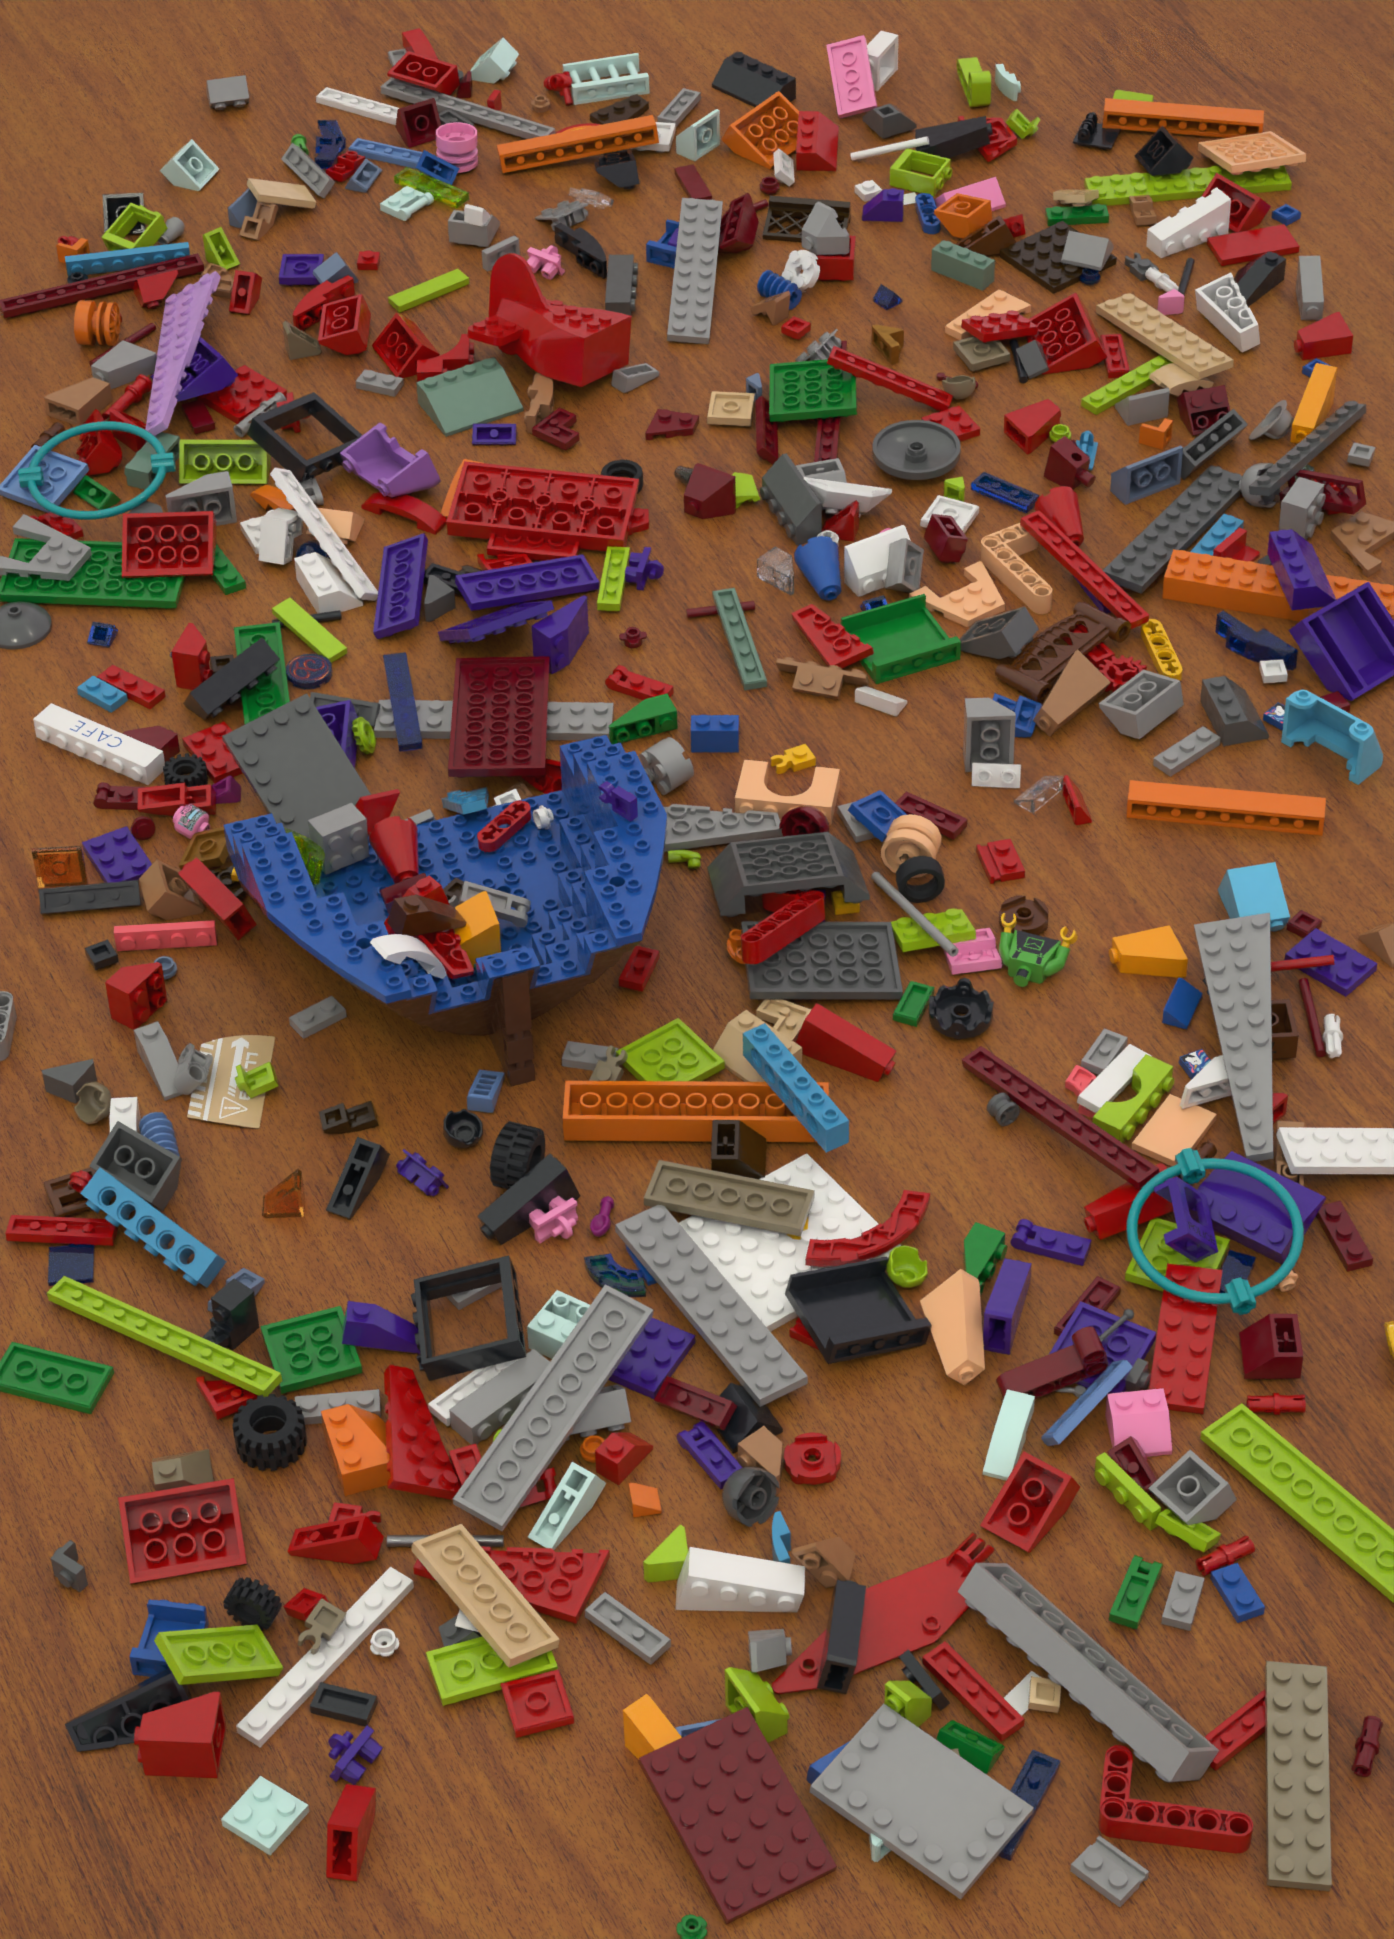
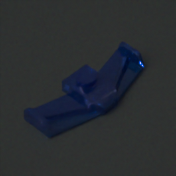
[315,120,346,169]

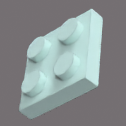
[221,1776,309,1855]

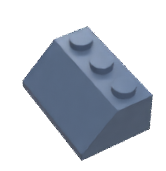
[1110,445,1183,505]

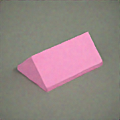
[934,177,1006,211]

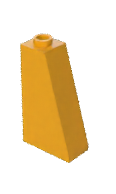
[1290,363,1337,444]
[623,1694,682,1760]

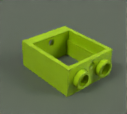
[890,148,952,197]
[101,203,168,251]

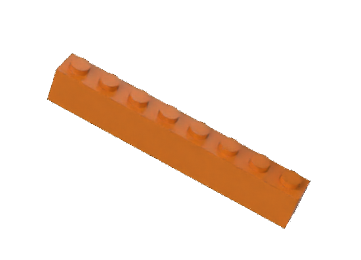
[1102,98,1264,138]
[497,115,659,173]
[1126,780,1326,836]

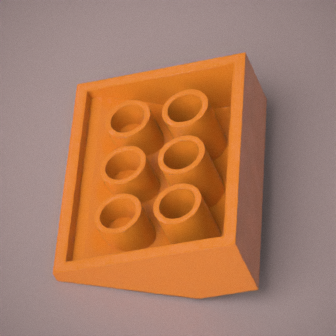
[721,91,799,169]

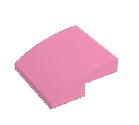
[944,928,1002,975]

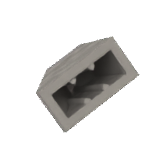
[1295,256,1324,320]
[91,340,157,389]

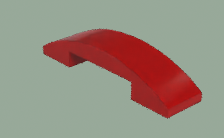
[361,492,447,535]

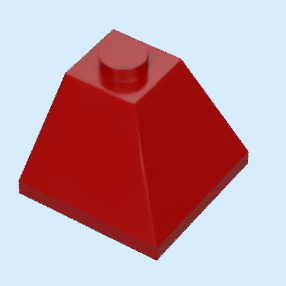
[133,270,178,309]
[355,789,400,834]

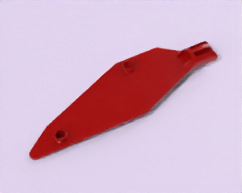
[772,1532,995,1694]

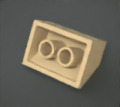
[713,1010,802,1082]

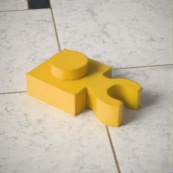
[771,744,816,774]

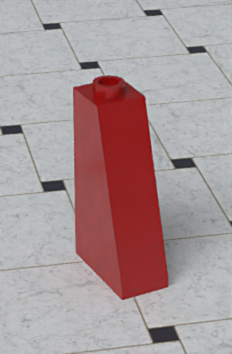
[178,857,257,940]
[795,1003,896,1082]
[1084,1163,1179,1240]

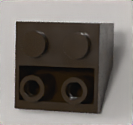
[711,1120,766,1179]

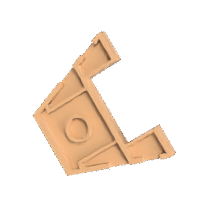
[909,561,1005,628]

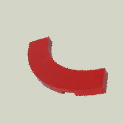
[805,1190,930,1267]

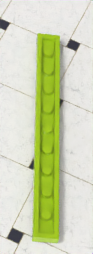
[47,1276,282,1397]

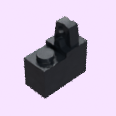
[203,1279,259,1351]

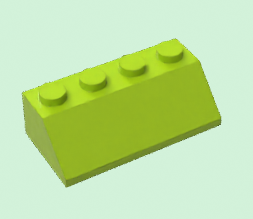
[179,439,271,484]

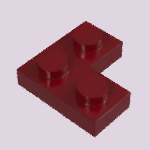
[532,407,580,450]

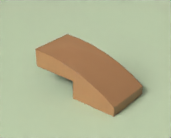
[1129,195,1157,225]

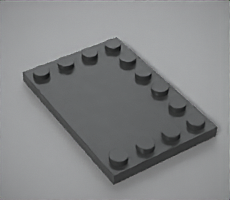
[222,693,371,852]
[741,921,903,999]

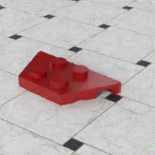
[958,116,1017,162]

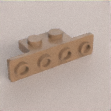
[776,657,869,700]

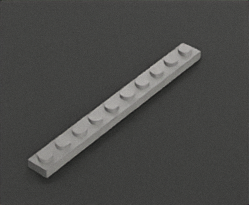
[381,78,556,139]

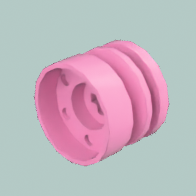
[436,122,478,173]

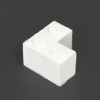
[257,508,303,565]

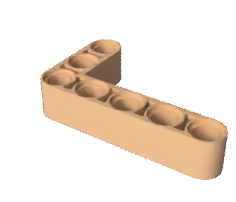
[980,523,1052,614]

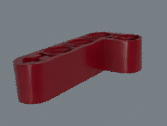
[996,1326,1108,1399]

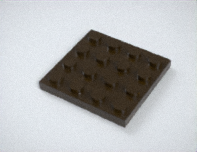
[1000,221,1117,294]

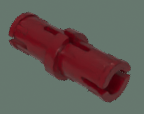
[1351,1716,1383,1777]

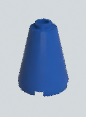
[794,536,841,601]

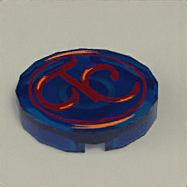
[286,654,332,689]

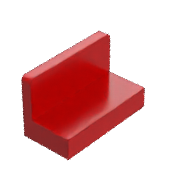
[1213,527,1260,562]

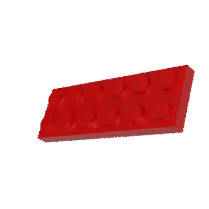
[1149,1263,1222,1414]

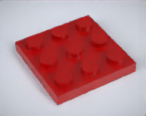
[197,365,287,424]

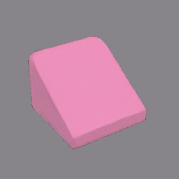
[1158,289,1184,315]

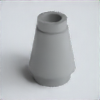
[158,217,185,245]

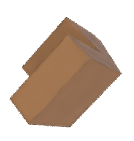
[239,201,279,241]

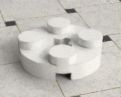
[782,250,820,293]

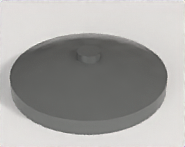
[872,420,961,480]

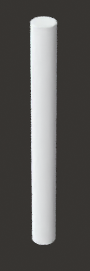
[851,136,929,161]

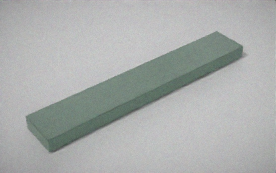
[712,588,767,691]

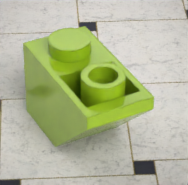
[885,1681,932,1727]

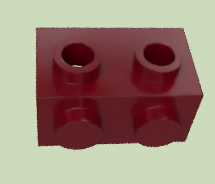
[924,514,968,563]

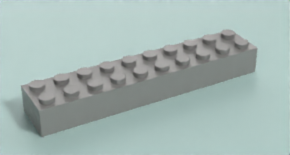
[958,1563,1219,1782]

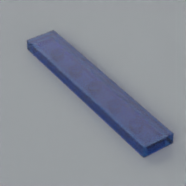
[383,652,423,752]

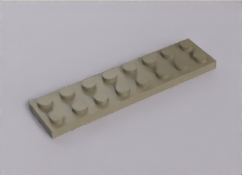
[1265,1661,1332,1891]

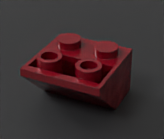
[1176,385,1230,436]
[1239,1314,1303,1379]

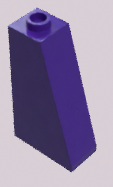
[983,1259,1032,1355]

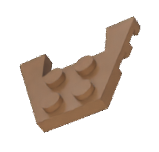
[1331,511,1394,577]

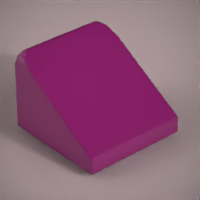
[212,775,241,804]

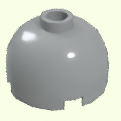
[1239,463,1280,508]

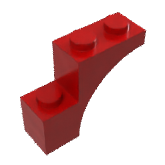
[416,334,475,382]

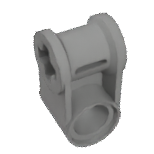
[174,1043,213,1095]

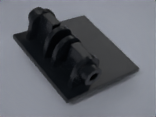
[1073,112,1121,150]

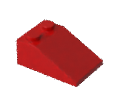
[980,1452,1080,1553]

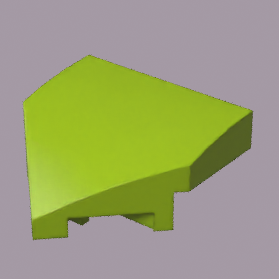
[732,472,760,508]

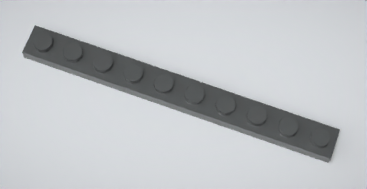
[1249,401,1366,496]

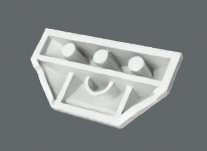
[804,477,892,518]

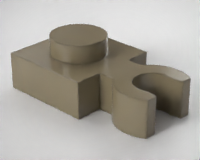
[589,1045,628,1081]
[298,1598,347,1655]

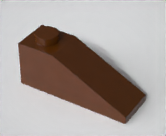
[956,215,1016,256]
[387,895,467,936]

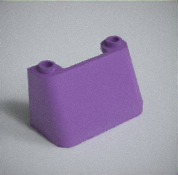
[340,423,441,497]

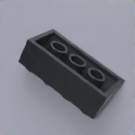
[712,51,796,107]
[183,638,280,720]

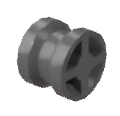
[987,1093,1020,1126]

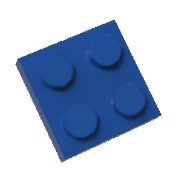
[848,790,907,842]

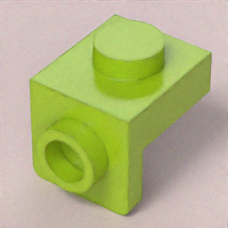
[1006,109,1041,139]
[235,1062,279,1099]

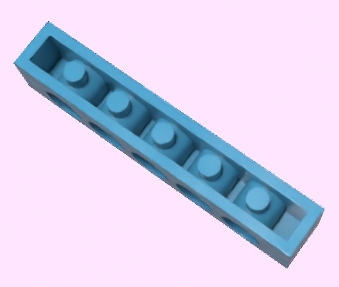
[743,1023,849,1153]
[80,1167,227,1288]

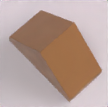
[1359,922,1394,968]

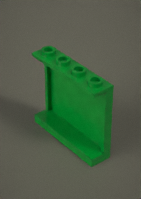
[841,594,961,684]

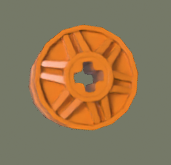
[74,300,120,347]

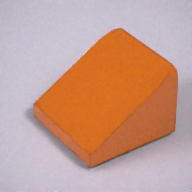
[628,1483,662,1518]

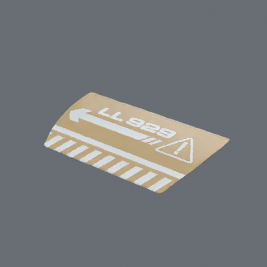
[187,1035,275,1128]

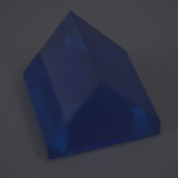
[873,284,903,310]

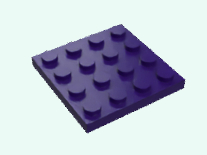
[438,600,554,643]

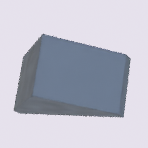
[313,252,359,284]

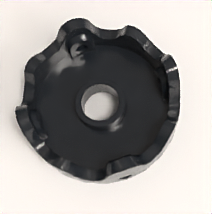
[929,978,994,1039]

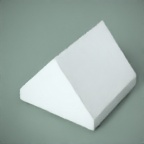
[464,204,490,227]

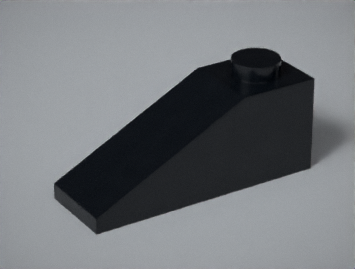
[326,1137,390,1220]

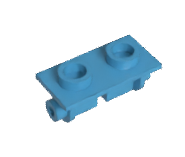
[1076,431,1098,470]

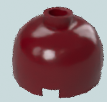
[779,805,829,837]

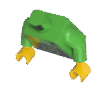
[999,913,1078,987]

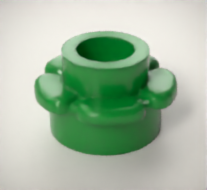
[676,1914,707,1939]

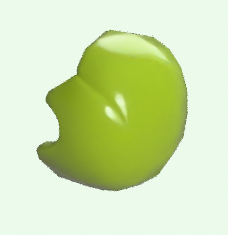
[886,1245,928,1288]

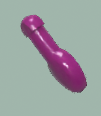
[590,1196,614,1237]

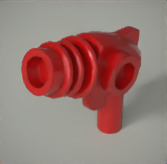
[544,71,573,105]

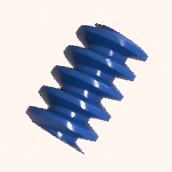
[757,270,802,310]

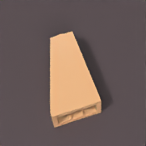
[920,1269,985,1385]

